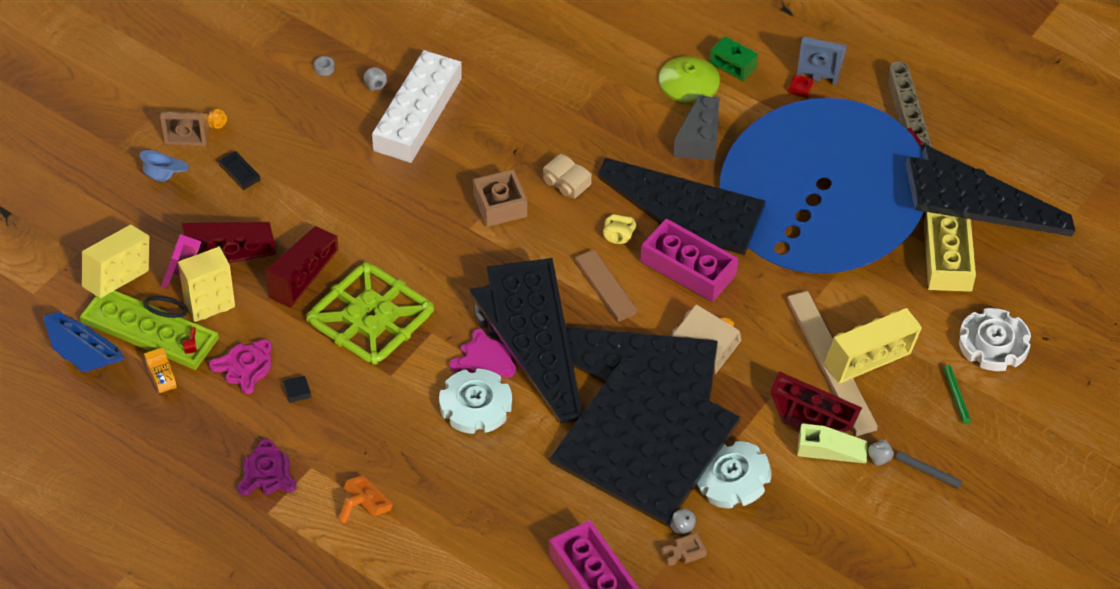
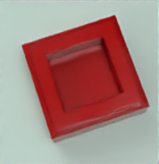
[788,74,814,98]

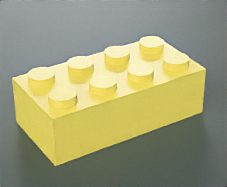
[923,212,976,292]
[824,308,922,384]

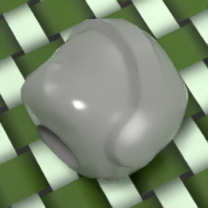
[364,67,387,91]
[868,439,894,466]
[670,509,696,535]

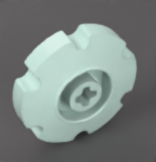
[439,369,512,434]
[697,441,772,508]

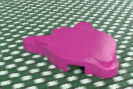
[450,329,516,378]
[209,339,272,394]

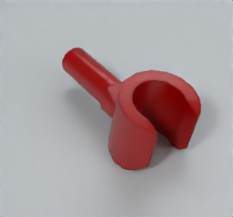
[183,327,197,354]

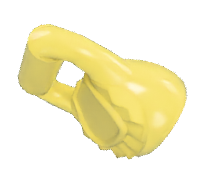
[603,214,636,244]

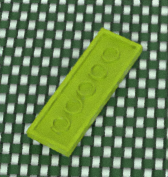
[80,290,219,370]

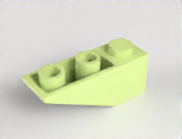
[797,424,868,463]

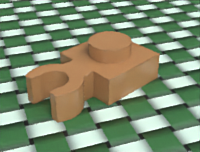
[662,533,707,566]

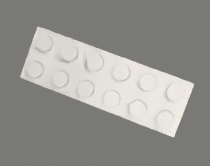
[372,50,462,163]

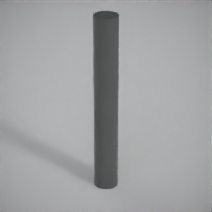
[896,451,962,489]

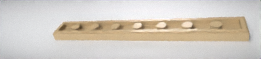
[787,291,878,436]

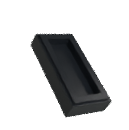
[218,151,261,190]

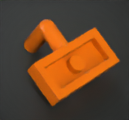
[338,475,393,523]

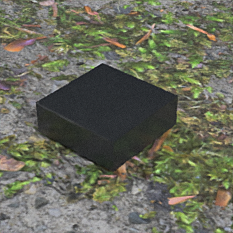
[283,376,311,403]

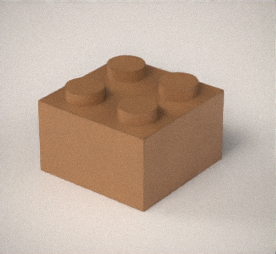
[473,169,528,227]

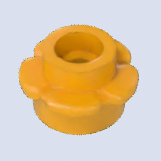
[208,109,227,129]

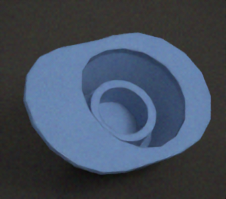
[139,150,189,182]

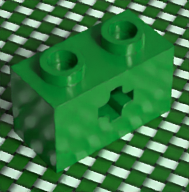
[710,36,758,82]

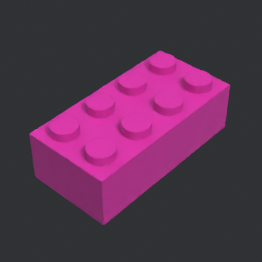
[641,219,739,302]
[549,520,639,589]

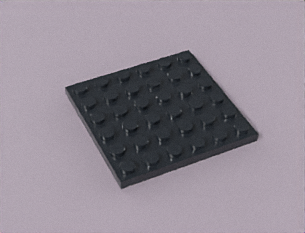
[549,356,741,526]

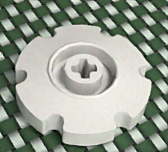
[959,308,1031,371]

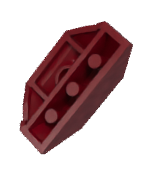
[770,371,862,433]

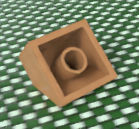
[160,112,210,146]

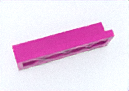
[161,234,201,288]

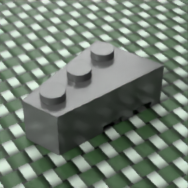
[673,96,720,160]

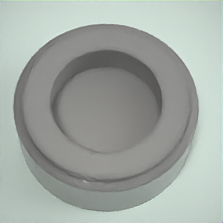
[314,56,335,76]

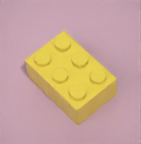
[82,224,149,298]
[178,246,235,322]

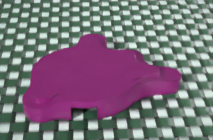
[237,439,297,496]

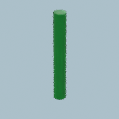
[943,365,971,424]

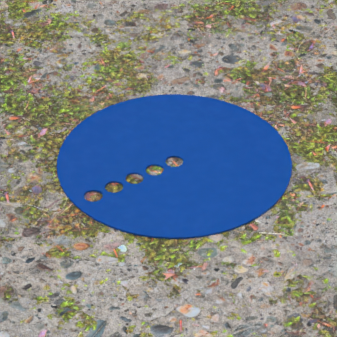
[720,98,924,274]

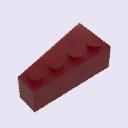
[182,222,276,263]
[266,226,339,308]

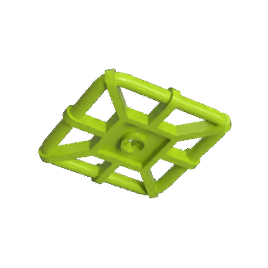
[306,262,434,365]

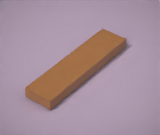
[575,250,637,322]

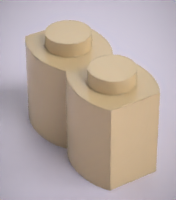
[543,154,592,199]

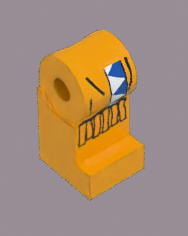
[144,347,177,393]

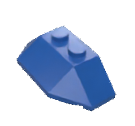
[44,312,124,372]

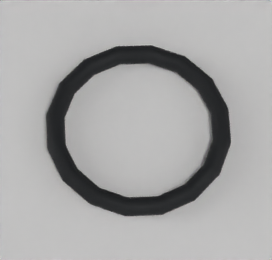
[143,296,189,318]

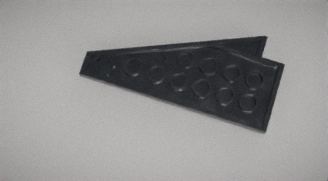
[906,145,1076,236]
[598,157,766,255]
[470,258,582,423]
[566,327,718,401]

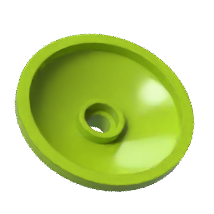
[659,56,720,104]

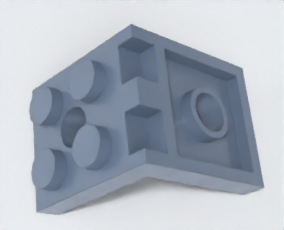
[797,37,847,85]

